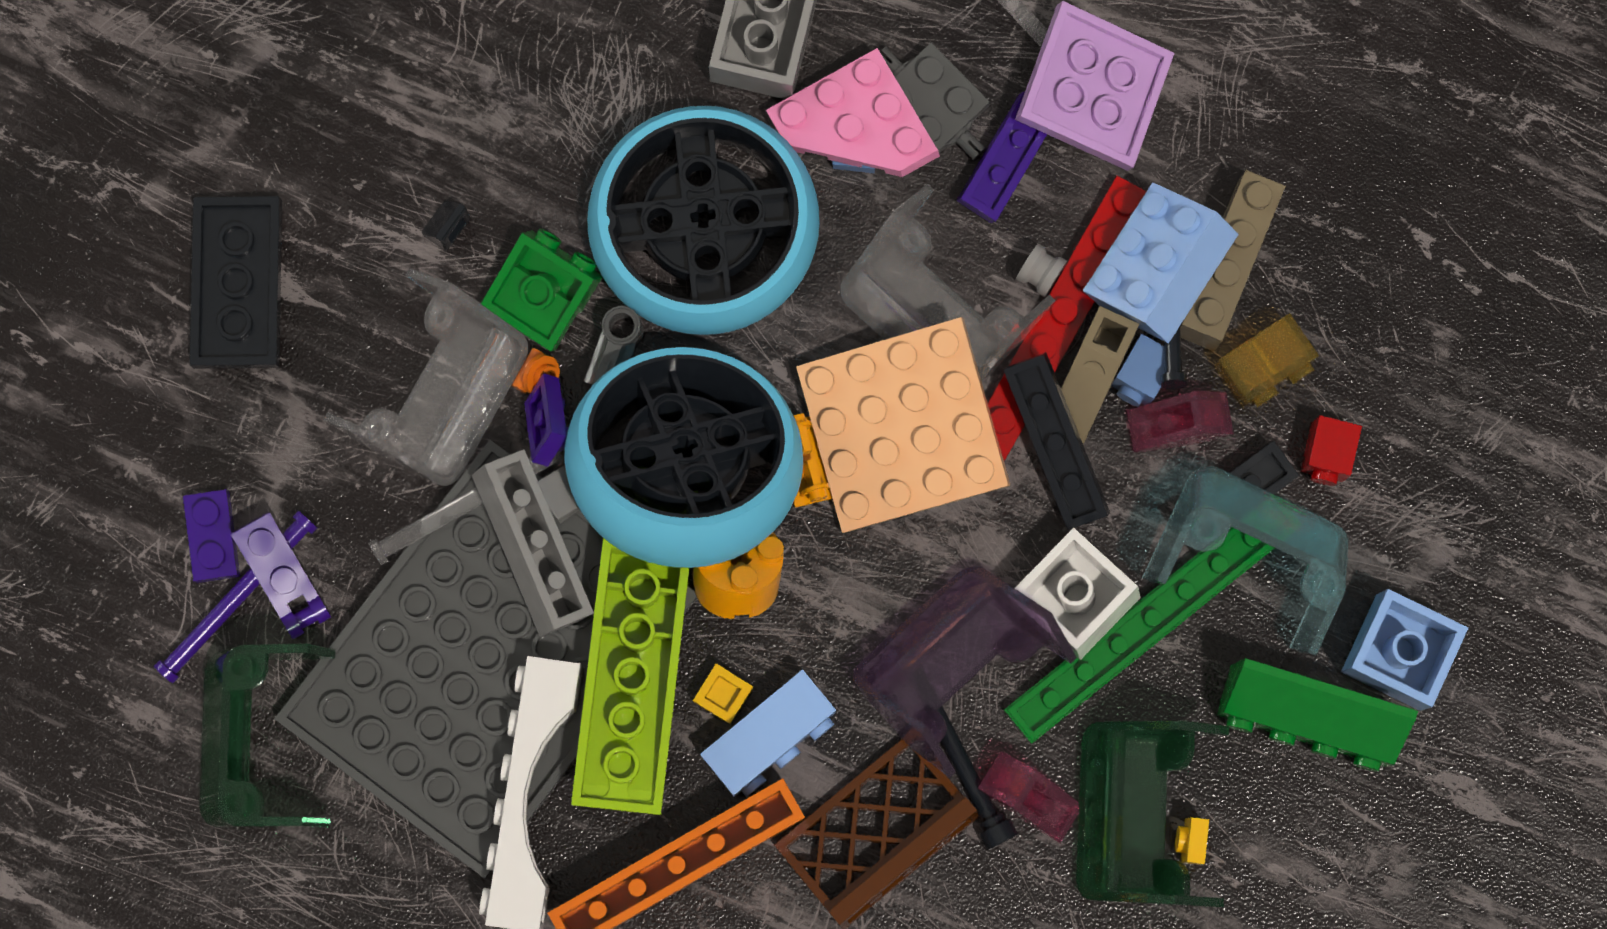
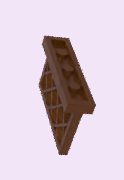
[774,733,979,929]

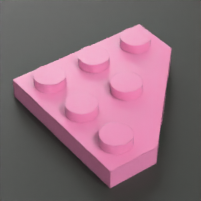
[766,48,940,177]

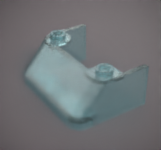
[1142,467,1349,656]

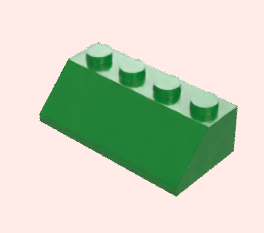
[1216,658,1418,772]

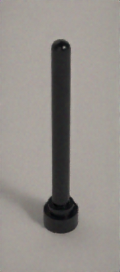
[901,653,1018,850]

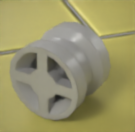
[1016,243,1067,297]

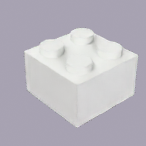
[1012,528,1141,660]

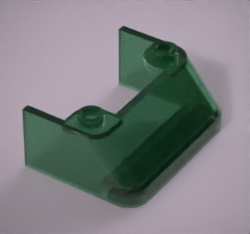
[199,644,335,828]
[1076,720,1229,907]

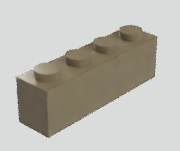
[1180,170,1286,351]

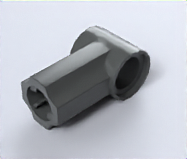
[584,306,644,386]

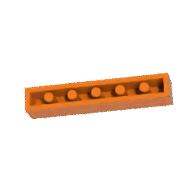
[547,778,805,929]

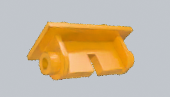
[793,414,833,508]

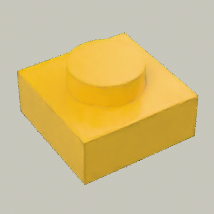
[693,664,753,725]
[1175,817,1209,865]

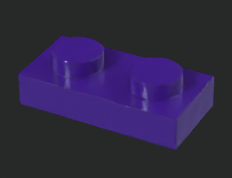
[524,373,569,467]
[183,489,240,583]

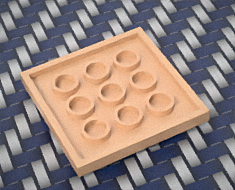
[796,317,1011,533]

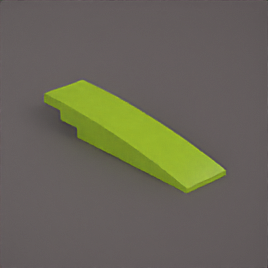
[571,466,698,815]

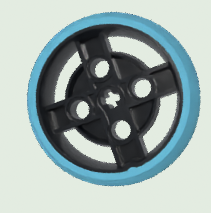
[587,106,820,335]
[564,347,803,568]

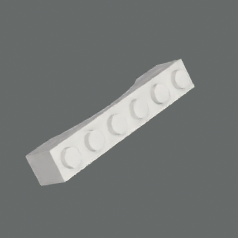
[479,656,583,929]

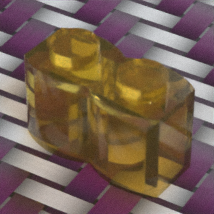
[1215,313,1319,408]

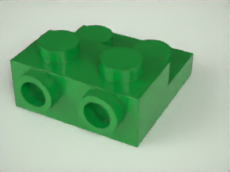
[480,228,602,352]

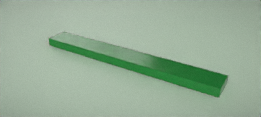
[1003,495,1300,745]

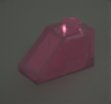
[1127,391,1234,452]
[977,751,1083,843]

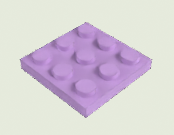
[1015,1,1174,171]

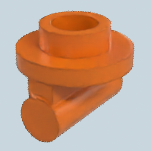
[511,348,560,394]

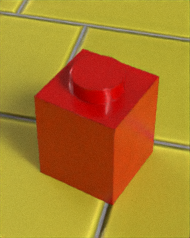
[1300,415,1362,486]

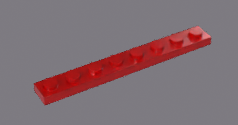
[988,175,1147,461]

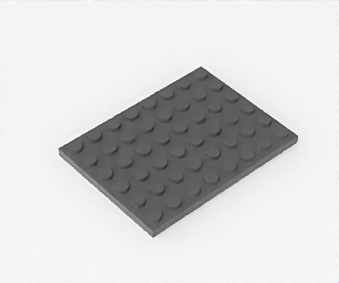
[274,440,697,879]

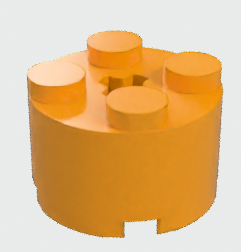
[693,532,784,619]

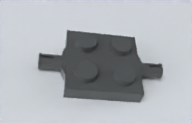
[881,43,990,164]

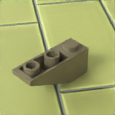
[1061,306,1139,444]

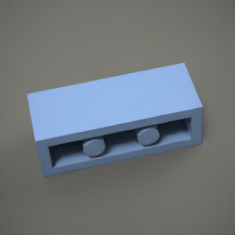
[700,669,836,798]

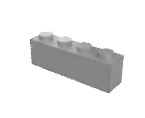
[472,449,594,637]

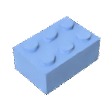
[1083,182,1239,344]

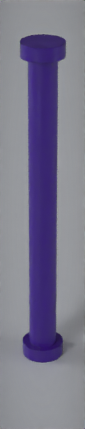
[154,510,317,683]

